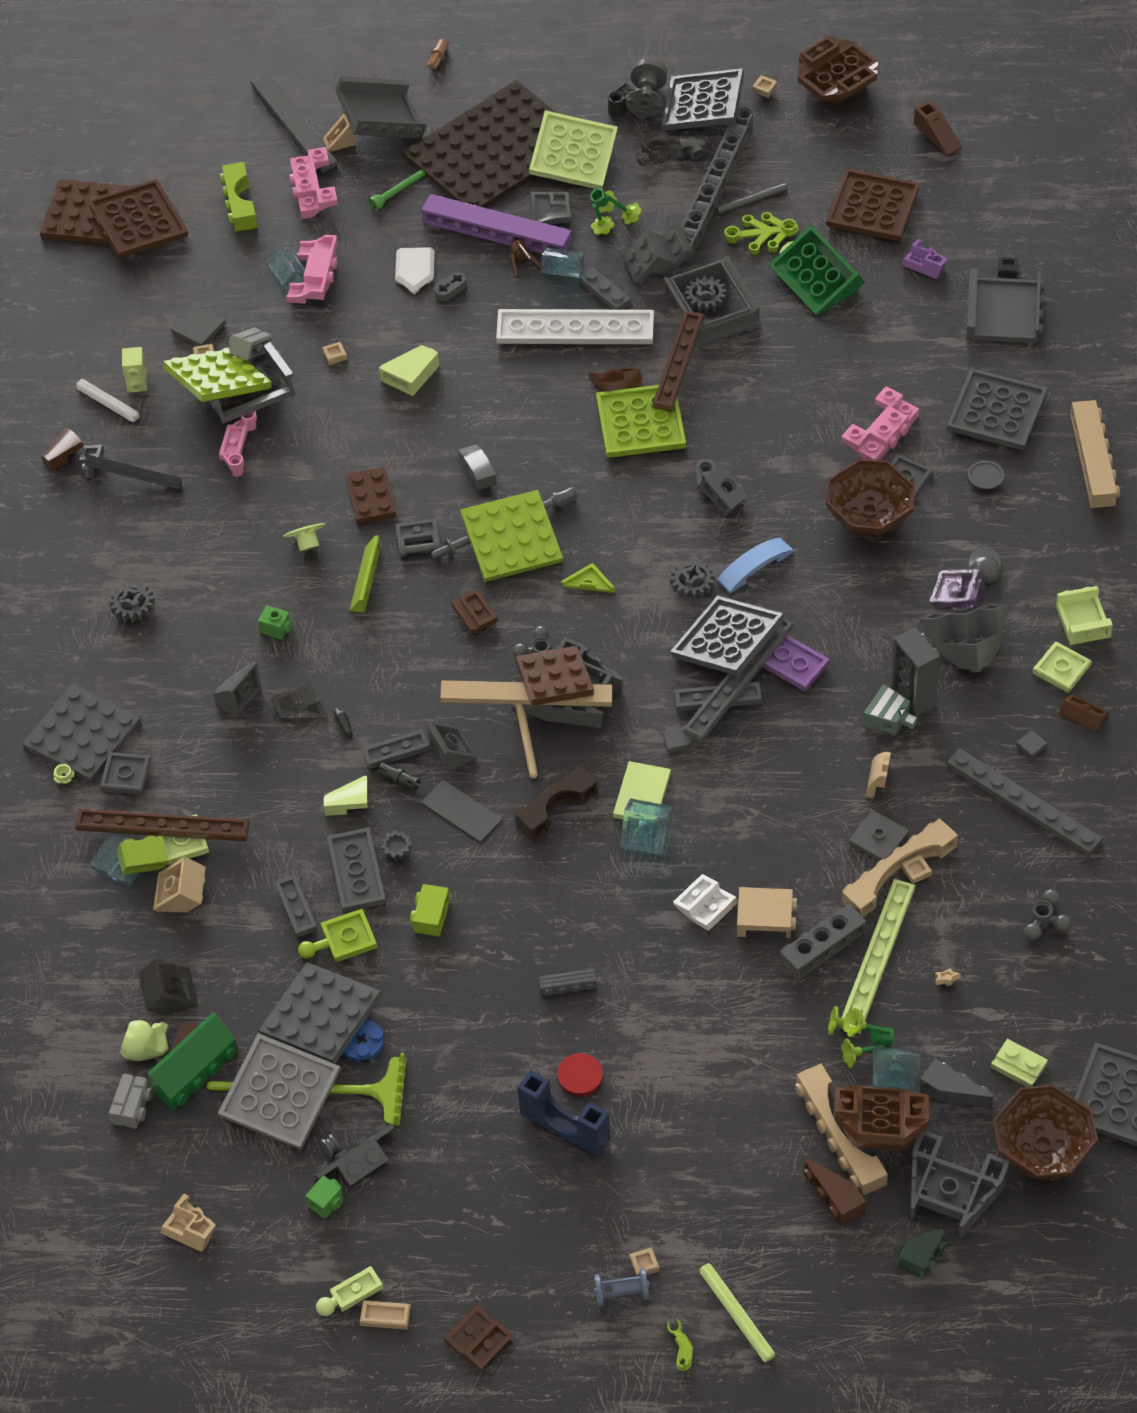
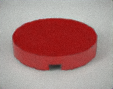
[558,1053,603,1097]

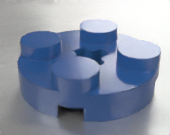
[342,1019,384,1063]

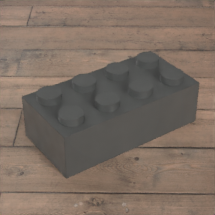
[891,627,940,717]

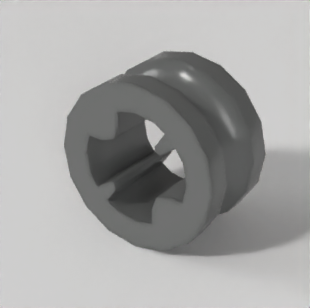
[320,1134,341,1158]

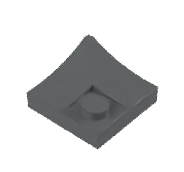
[530,192,571,225]

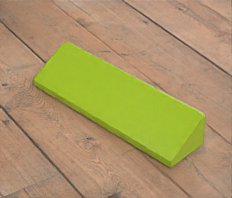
[350,535,381,613]

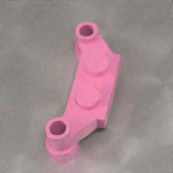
[219,411,257,477]

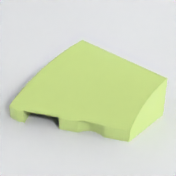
[324,776,368,816]

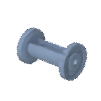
[594,1268,650,1307]

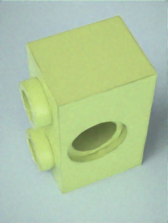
[122,347,148,392]

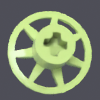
[283,523,326,551]

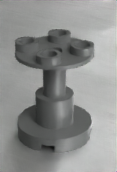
[626,59,667,119]

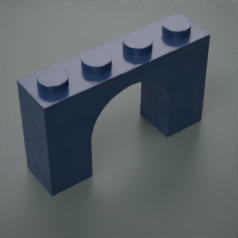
[517,1070,611,1157]

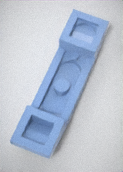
[717,538,793,594]

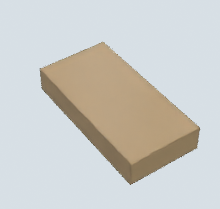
[360,1300,411,1330]

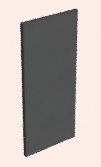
[421,780,503,843]

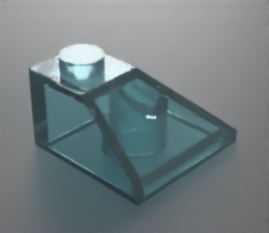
[872,1048,920,1094]

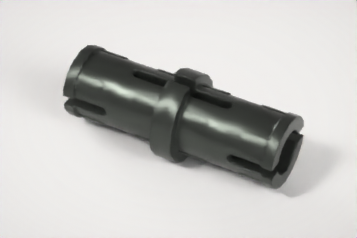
[378,762,421,791]

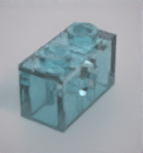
[541,248,584,278]

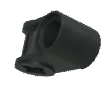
[608,83,634,116]

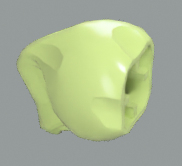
[120,1020,169,1061]

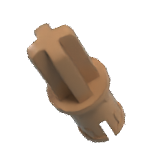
[427,39,449,70]

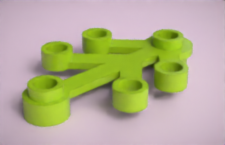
[725,212,798,255]

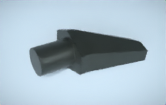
[333,708,353,739]

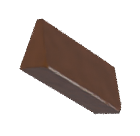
[1059,694,1109,732]

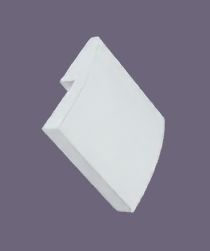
[673,874,738,931]

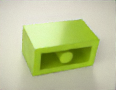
[117,836,169,875]
[410,884,450,937]

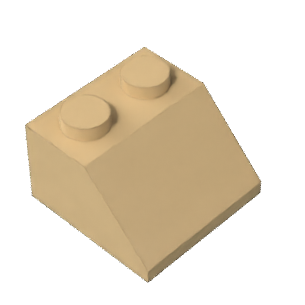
[153,857,206,912]

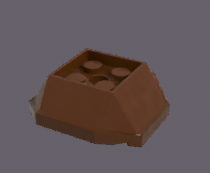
[798,35,878,105]
[834,1085,929,1151]

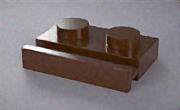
[451,589,498,635]

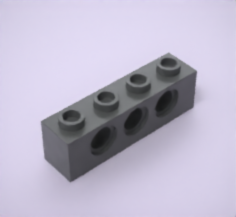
[780,903,866,981]

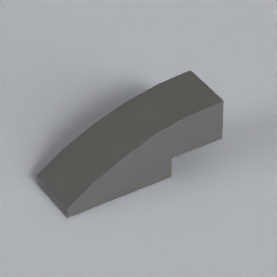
[458,444,497,490]

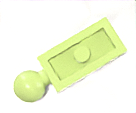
[316,1266,383,1316]

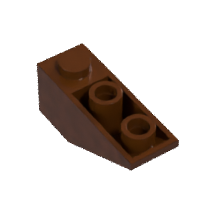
[913,100,962,156]
[803,1158,866,1225]

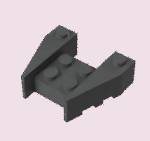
[525,636,623,728]
[910,1130,1010,1238]

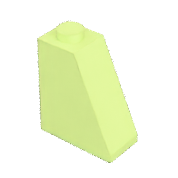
[379,345,440,396]

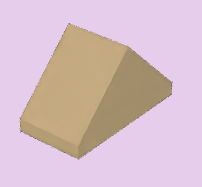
[323,113,356,152]

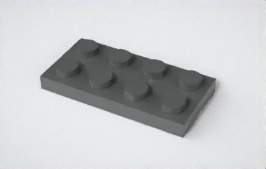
[327,827,386,912]

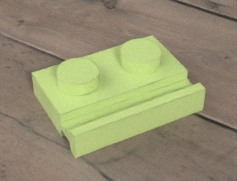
[991,1039,1048,1087]

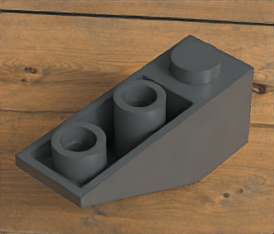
[919,1059,994,1108]

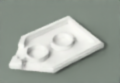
[395,247,435,295]

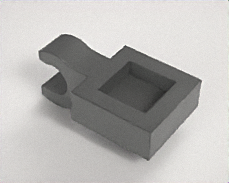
[79,445,105,478]

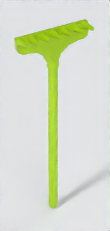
[207,1052,406,1126]

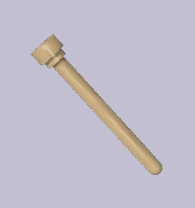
[512,704,538,779]

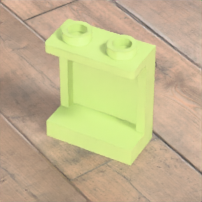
[1056,586,1113,645]

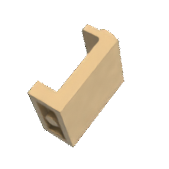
[737,887,797,938]

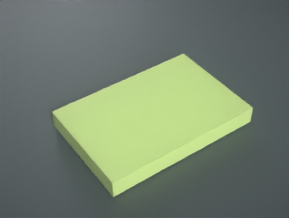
[613,761,671,826]

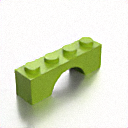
[220,162,258,232]

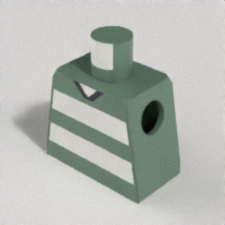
[863,684,918,734]

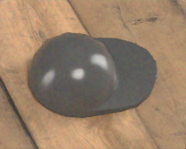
[969,547,1001,584]

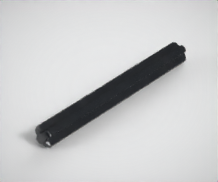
[84,455,182,489]

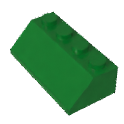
[148,1012,238,1111]

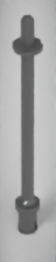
[431,486,578,559]

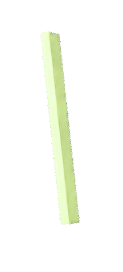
[839,879,915,1034]

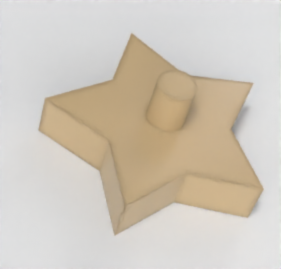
[935,968,961,986]

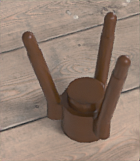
[509,240,546,278]

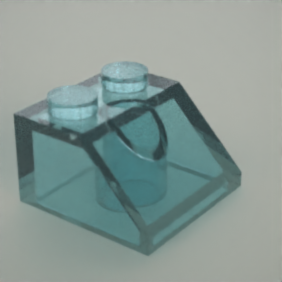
[620,798,673,856]

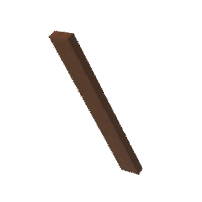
[75,808,250,842]

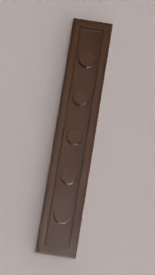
[652,311,704,412]

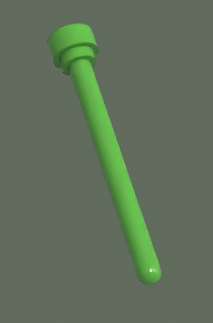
[368,169,425,211]

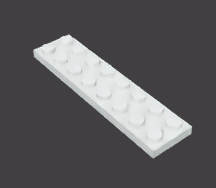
[496,309,654,344]

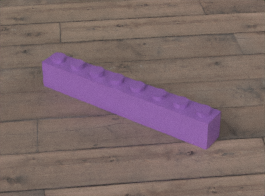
[421,194,572,259]

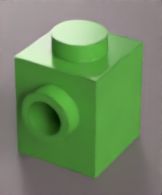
[258,605,292,640]
[305,1176,343,1219]

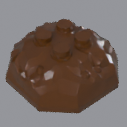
[825,459,915,536]
[993,1085,1098,1181]

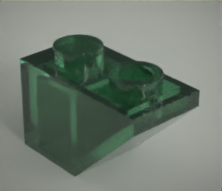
[898,1229,947,1280]

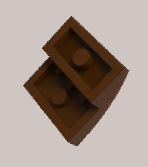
[444,1305,513,1370]

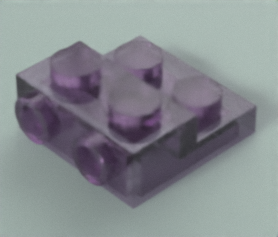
[930,569,985,611]

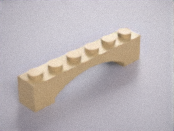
[842,818,958,918]
[795,1063,888,1196]

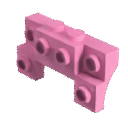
[290,147,338,219]
[286,235,338,304]
[841,386,919,460]

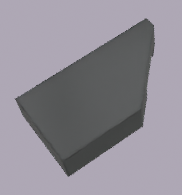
[663,727,694,753]

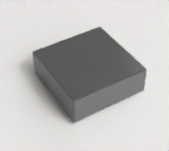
[1016,730,1047,759]

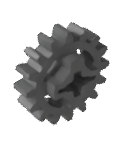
[685,276,727,313]
[670,559,715,600]
[109,581,155,623]

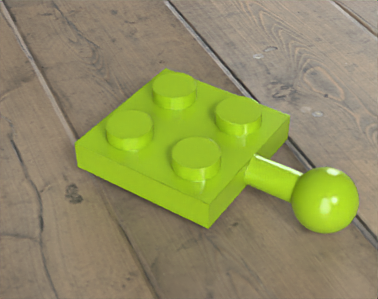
[298,909,377,963]

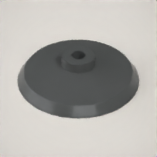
[968,460,1004,489]

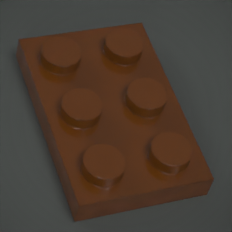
[346,466,396,524]

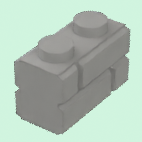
[229,327,272,360]
[109,1074,153,1129]

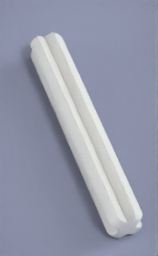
[76,379,139,422]

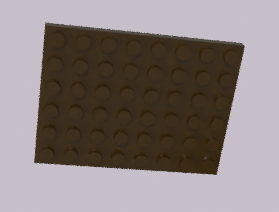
[402,80,557,208]

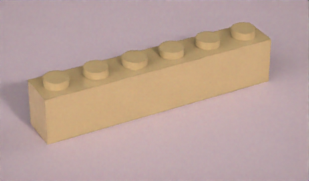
[1070,400,1120,508]

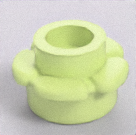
[53,764,74,784]

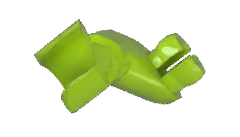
[667,1319,694,1371]

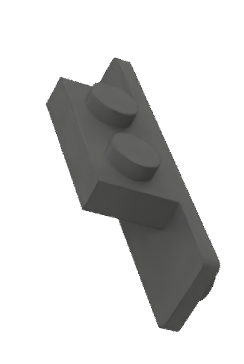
[312,1123,394,1186]

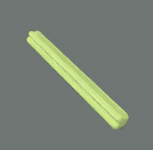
[700,1263,775,1362]

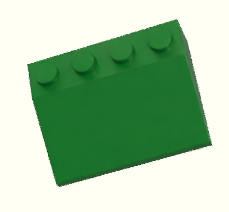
[769,225,865,316]

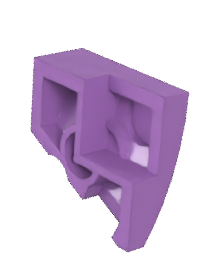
[902,239,947,279]

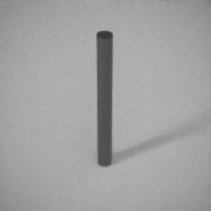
[716,183,788,215]

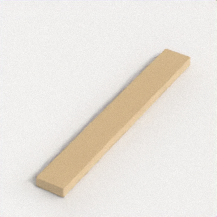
[440,680,612,707]

